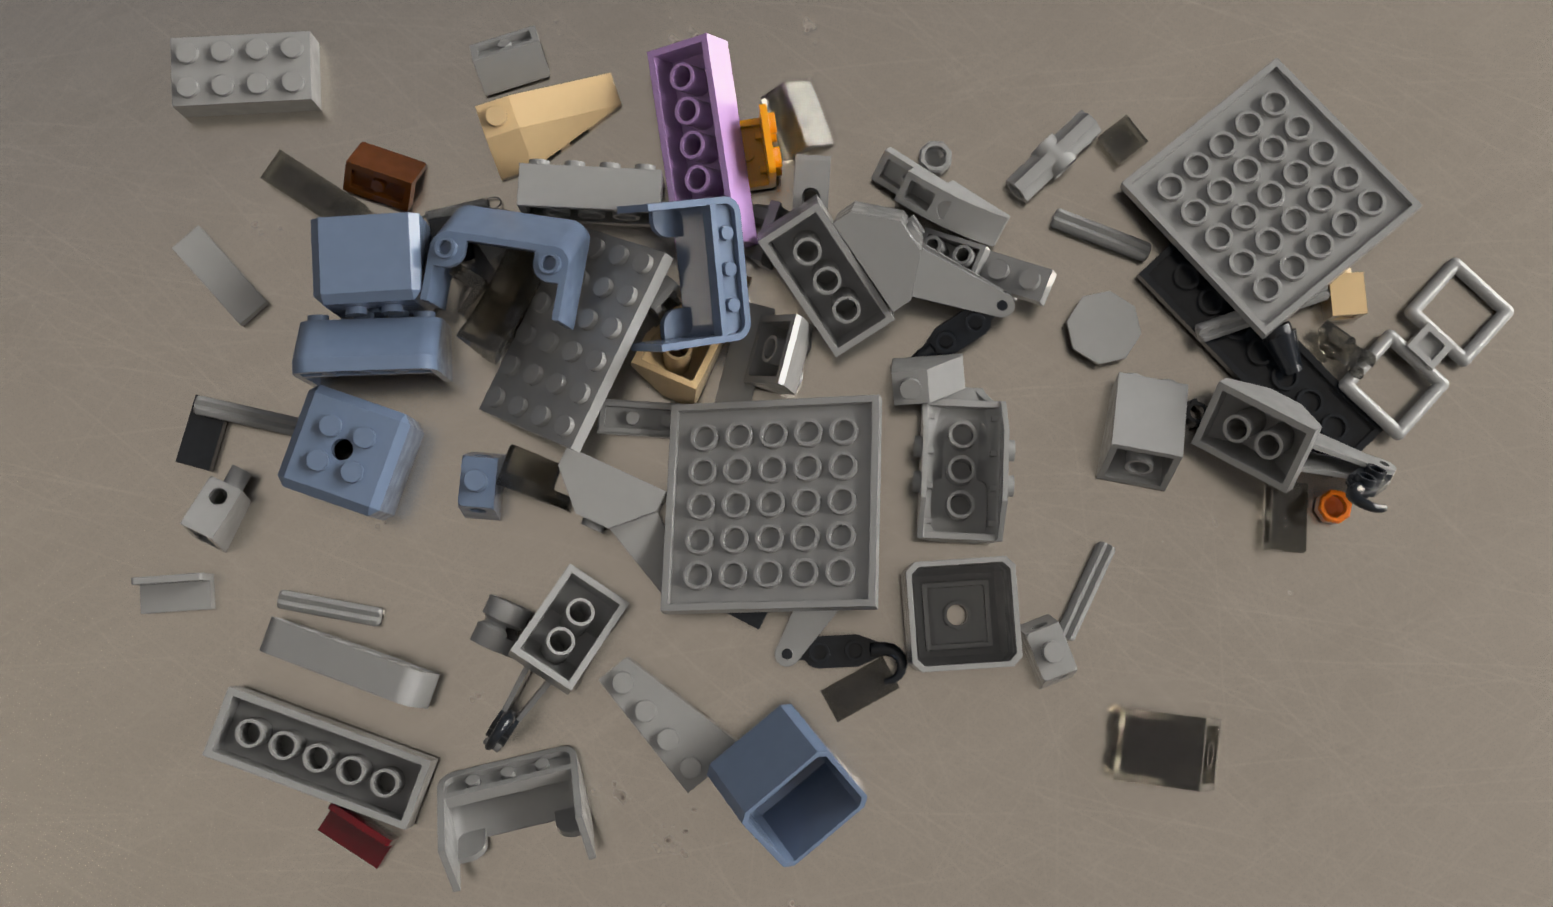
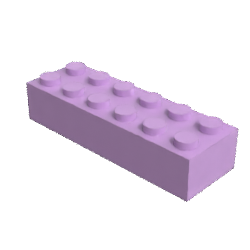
[647,33,758,248]

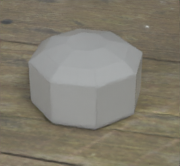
[918,141,952,176]

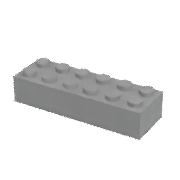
[202,686,439,830]

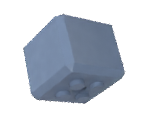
[310,212,435,319]
[278,385,424,521]
[707,704,868,867]

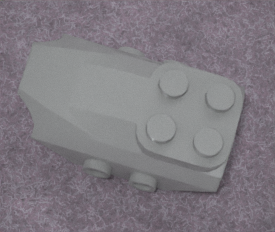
[912,387,1015,544]

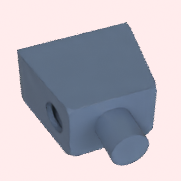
[458,452,506,521]

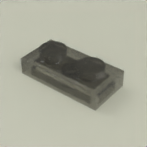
[820,657,900,722]

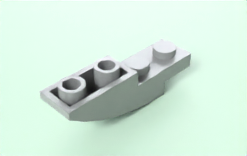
[871,147,1011,247]
[922,227,1057,307]

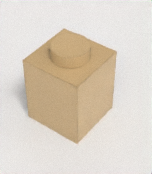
[1321,268,1368,322]

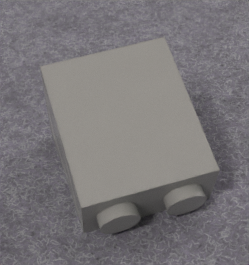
[1096,372,1188,491]

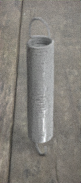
[422,196,502,225]

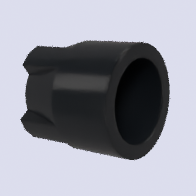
[1185,398,1208,429]

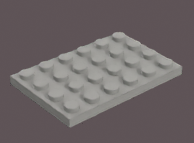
[479,227,674,453]

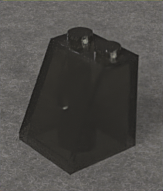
[1110,707,1222,792]

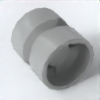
[470,594,533,658]

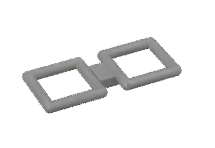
[1338,257,1514,440]

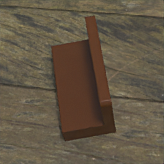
[343,142,426,212]

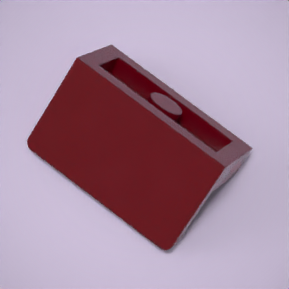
[318,803,399,869]

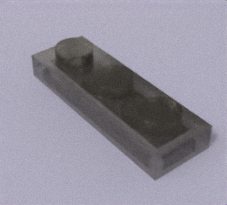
[260,150,369,217]

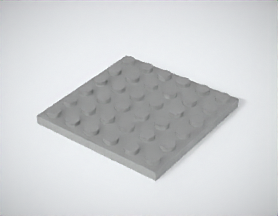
[1120,58,1422,339]
[660,394,882,614]

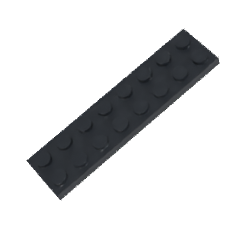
[1136,243,1383,478]

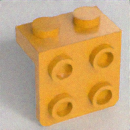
[740,103,782,191]

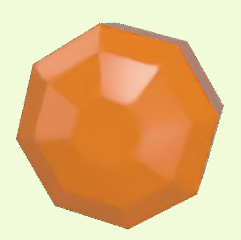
[1314,489,1352,524]

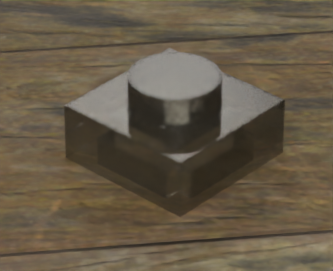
[1098,115,1148,165]

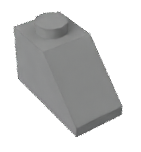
[891,353,965,406]

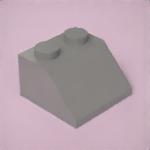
[743,314,813,395]

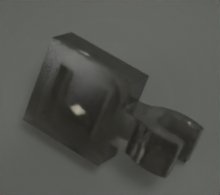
[1318,320,1376,379]

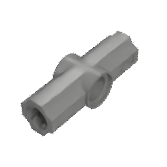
[1005,110,1102,203]

